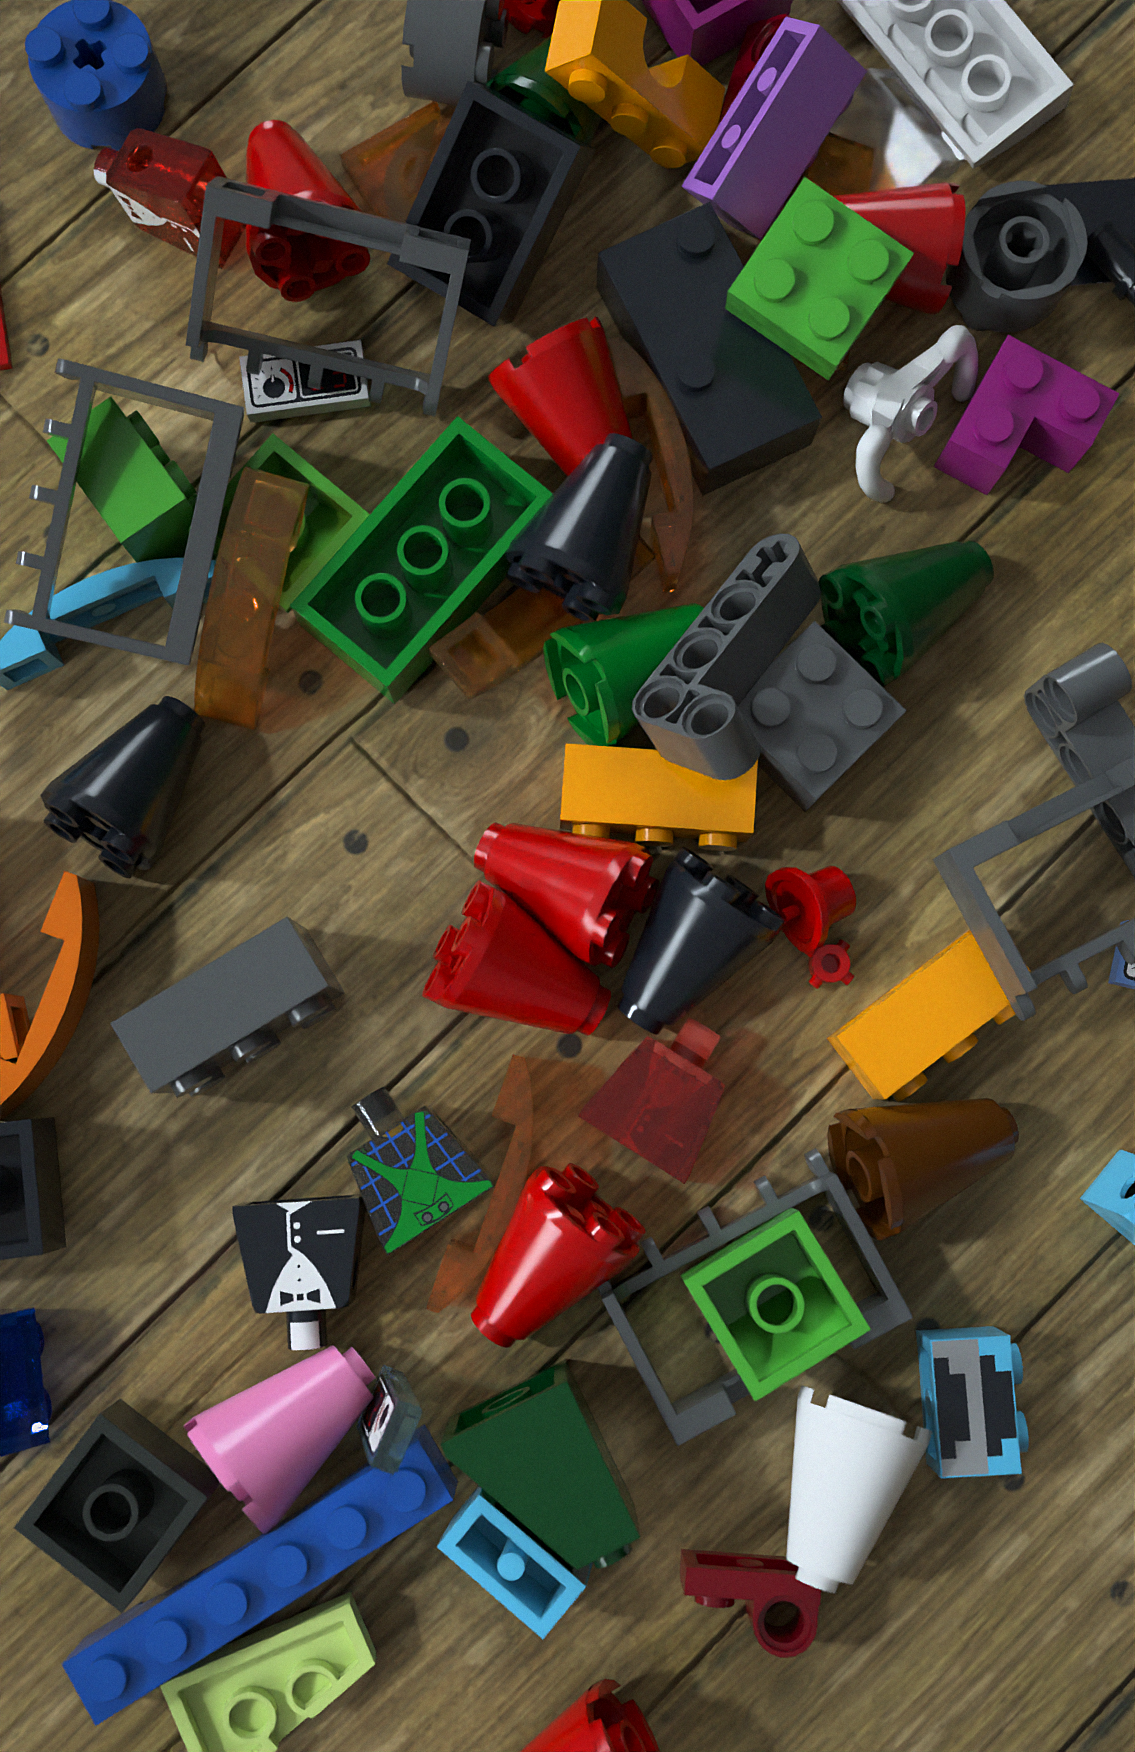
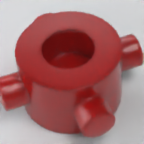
[805,939,854,989]

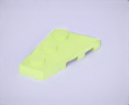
[160,1592,376,1752]

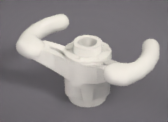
[843,325,978,503]

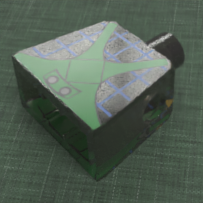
[346,1086,497,1256]

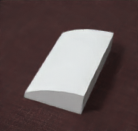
[837,0,1074,168]

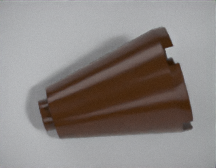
[827,1098,1019,1241]

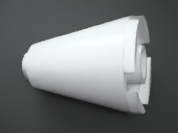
[786,1385,932,1593]

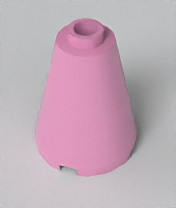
[183,1345,376,1535]

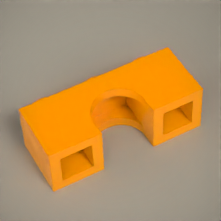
[544,0,725,169]

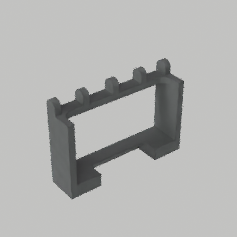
[186,176,471,417]
[4,359,244,666]
[932,755,1135,1021]
[598,1148,913,1446]

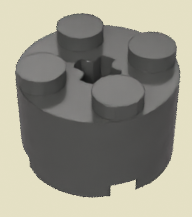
[401,0,509,106]
[945,181,1087,332]

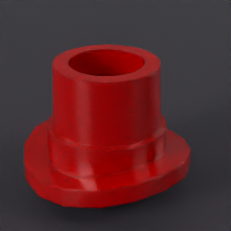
[765,866,856,954]

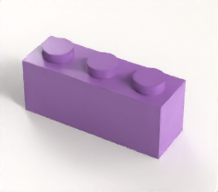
[681,17,867,240]

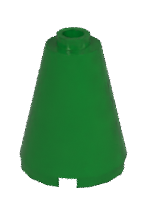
[543,603,704,746]

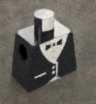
[232,1194,367,1350]

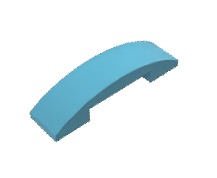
[0,558,234,690]

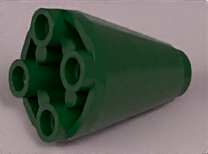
[818,541,994,687]

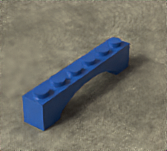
[62,1424,458,1726]

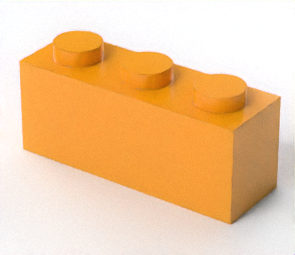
[560,743,758,851]
[827,929,1031,1102]

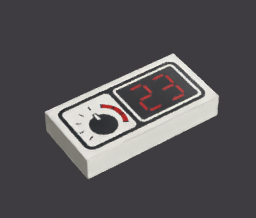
[239,340,371,423]

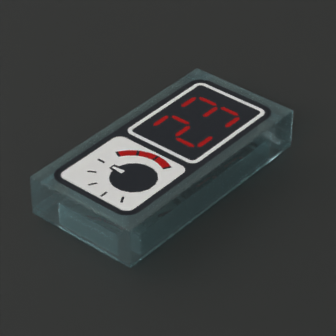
[357,1365,423,1475]

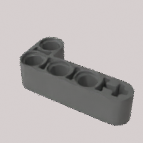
[632,533,821,780]
[1024,642,1135,878]

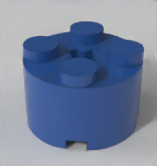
[25,0,167,151]

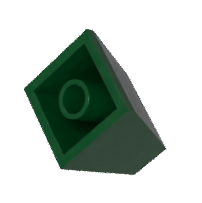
[440,1359,641,1570]

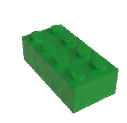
[289,416,553,704]

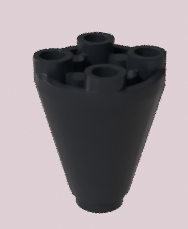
[506,433,653,622]
[40,696,206,879]
[617,846,787,1035]

